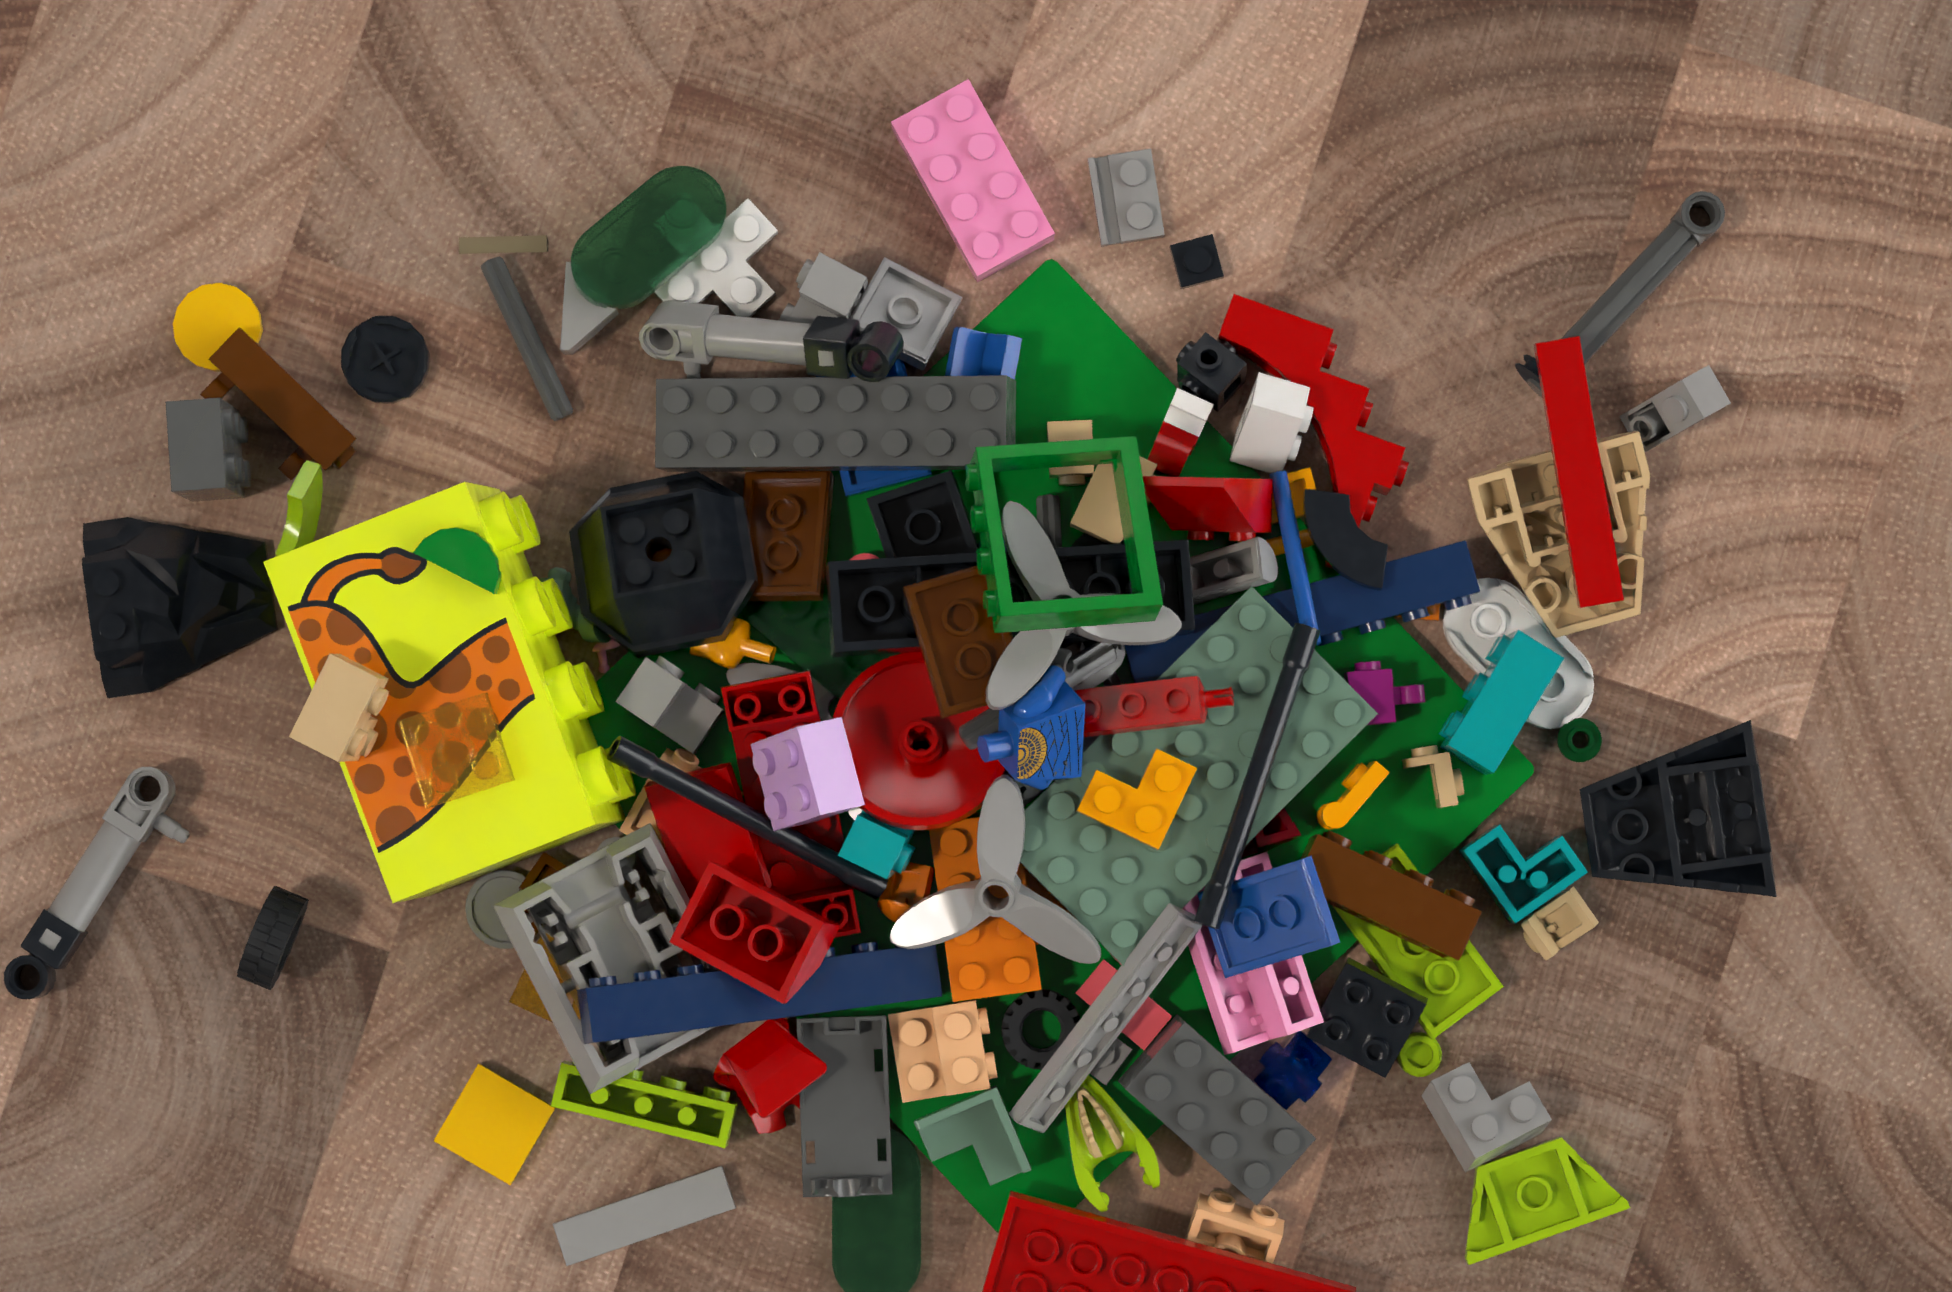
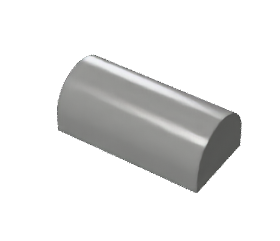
[1190,537,1278,605]

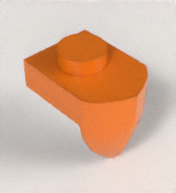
[878,862,935,922]

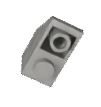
[1619,365,1731,452]

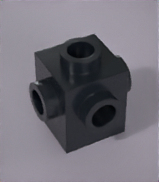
[1176,332,1247,412]

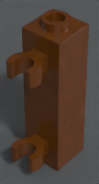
[200,327,357,480]

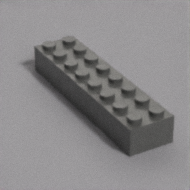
[655,375,1016,472]

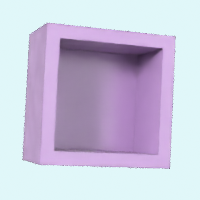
[751,717,865,831]

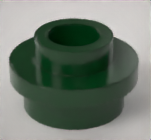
[1557,718,1602,762]

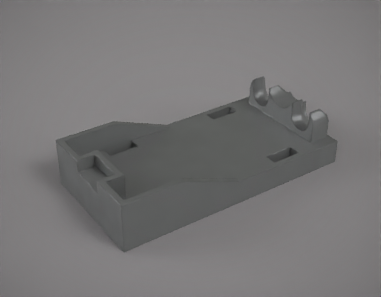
[797,1015,893,1197]

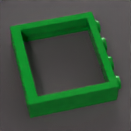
[965,436,1163,633]

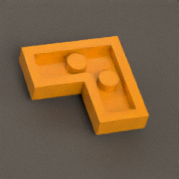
[1076,749,1197,850]

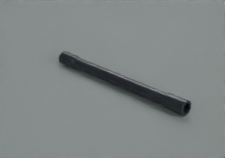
[1194,623,1321,930]
[607,736,888,899]

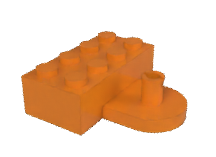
[929,817,1070,1002]

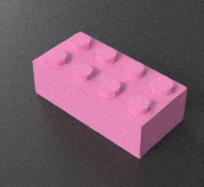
[891,79,1055,282]

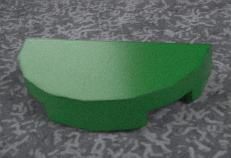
[413,528,502,594]

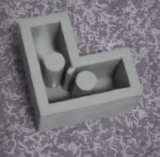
[779,252,868,324]
[616,656,725,754]
[1421,1062,1552,1173]

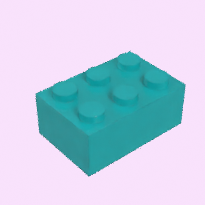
[1439,630,1564,775]

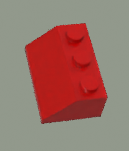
[669,861,840,1004]

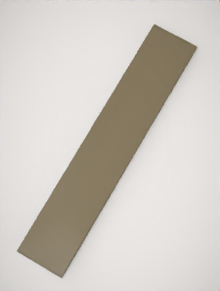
[459,235,547,254]

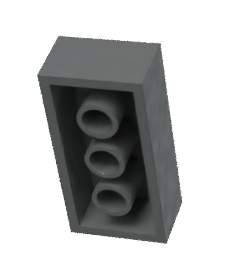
[1118,1014,1316,1205]

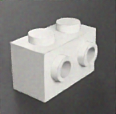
[1230,372,1314,473]

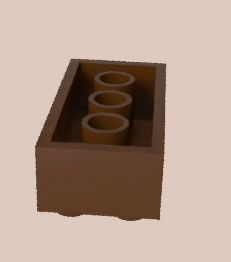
[1300,830,1482,961]

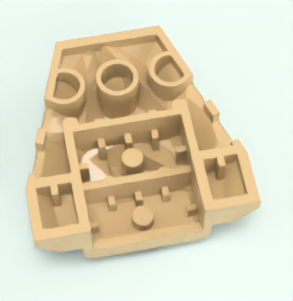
[1466,431,1650,638]

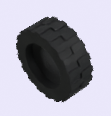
[237,886,309,990]

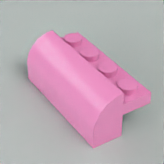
[1182,852,1324,1055]

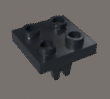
[1306,957,1428,1078]

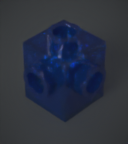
[1253,1031,1332,1110]

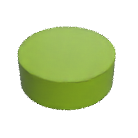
[1397,1032,1442,1077]

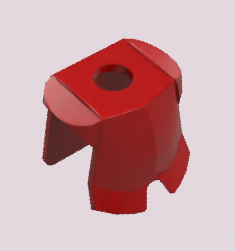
[713,1018,827,1134]

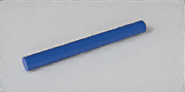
[1269,471,1321,645]

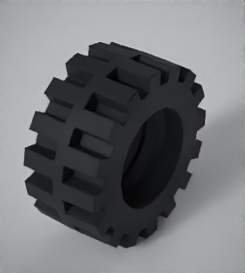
[1002,989,1080,1070]

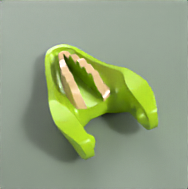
[1065,1075,1160,1213]

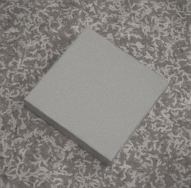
[850,257,963,371]

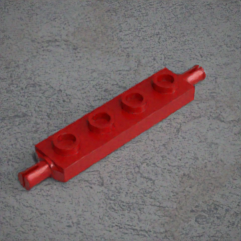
[1074,676,1234,737]

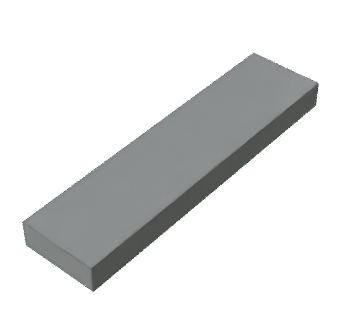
[553,1165,736,1266]

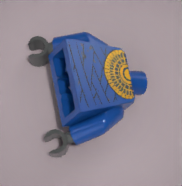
[977,647,1085,790]

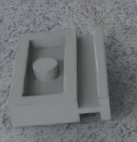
[1087,148,1165,247]

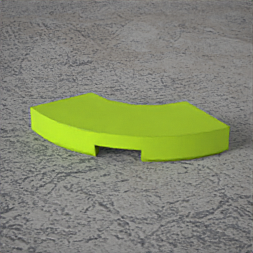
[275,460,323,556]

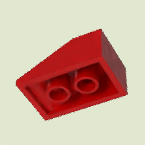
[1143,476,1273,541]

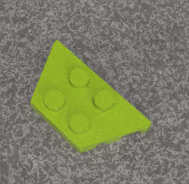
[1465,1137,1630,1265]

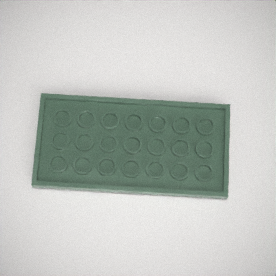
[1020,586,1378,966]

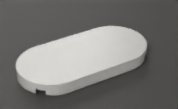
[1443,578,1594,729]

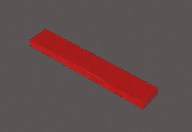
[1534,336,1624,608]

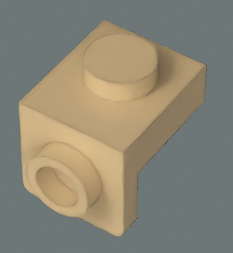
[1402,745,1464,808]
[1521,886,1599,960]

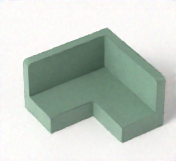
[914,1085,1031,1186]

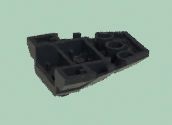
[82,517,278,699]

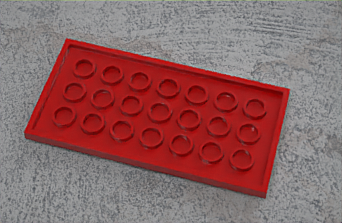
[982,1190,1356,1292]

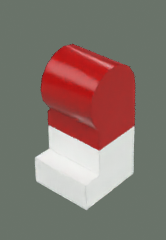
[1147,388,1214,477]

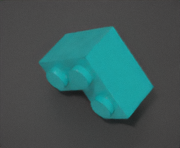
[838,811,924,879]
[1459,825,1588,924]

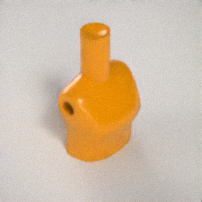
[690,618,776,669]

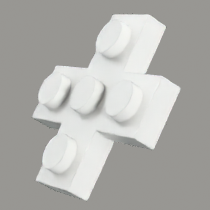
[650,196,778,318]

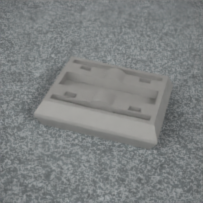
[493,823,721,1094]

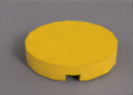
[173,283,263,372]

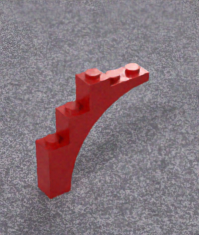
[1217,294,1409,570]

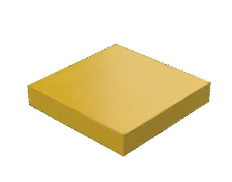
[434,1063,556,1185]

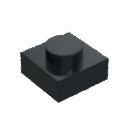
[1169,234,1224,289]

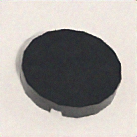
[341,316,430,404]

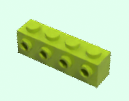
[551,1061,738,1148]

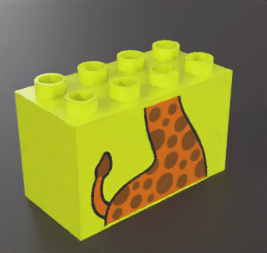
[263,482,636,903]

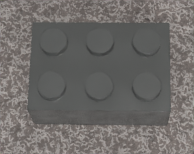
[165,398,251,502]

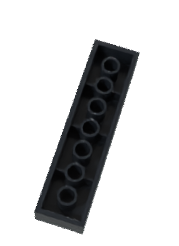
[826,540,1195,658]

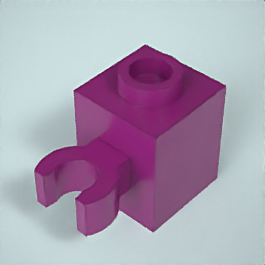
[1344,661,1425,725]

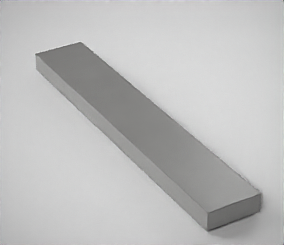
[1009,903,1202,1133]

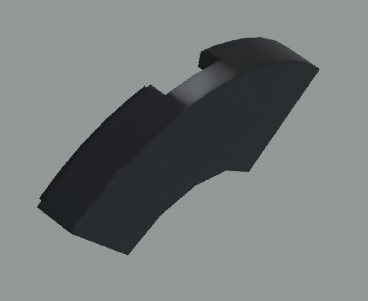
[1303,489,1388,591]

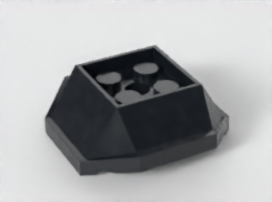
[569,471,759,658]

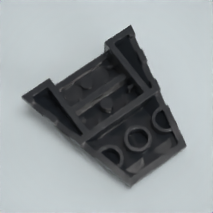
[1579,720,1777,897]

